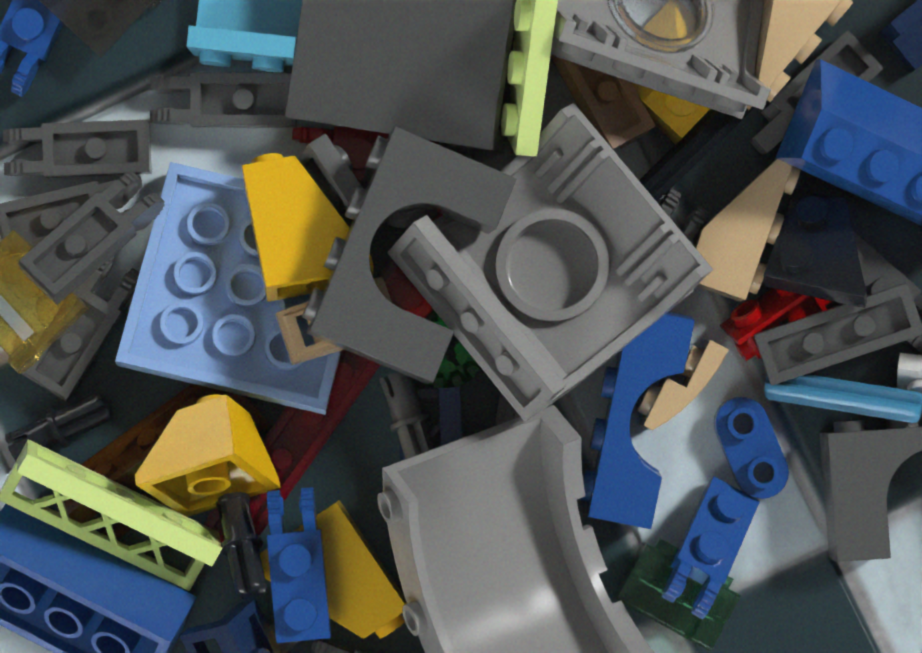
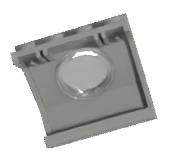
[551,0,771,119]

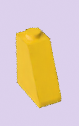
[242,153,374,302]
[260,500,407,639]

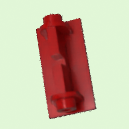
[719,288,832,362]

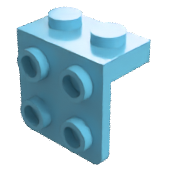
[186,0,302,72]

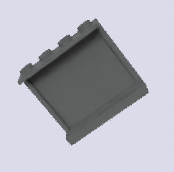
[285,0,516,151]

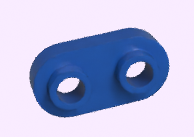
[714,397,789,499]

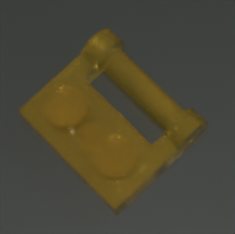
[0,230,89,374]

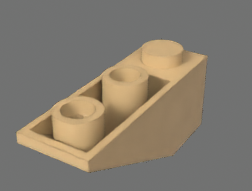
[747,0,853,110]
[693,158,801,302]

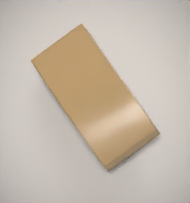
[636,340,729,430]

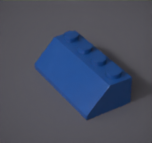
[775,59,922,226]
[0,504,197,653]

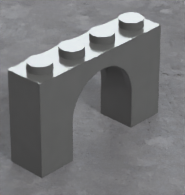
[302,126,517,384]
[819,419,922,562]

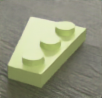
[501,0,558,156]

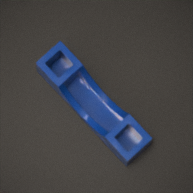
[579,312,695,529]

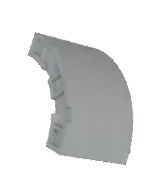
[377,405,654,653]

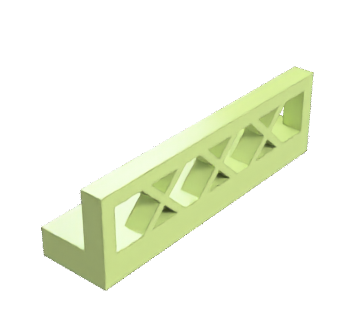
[0,439,222,591]

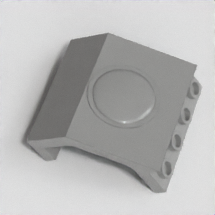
[387,103,713,422]

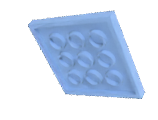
[115,162,342,415]

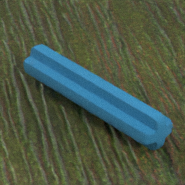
[764,374,922,423]

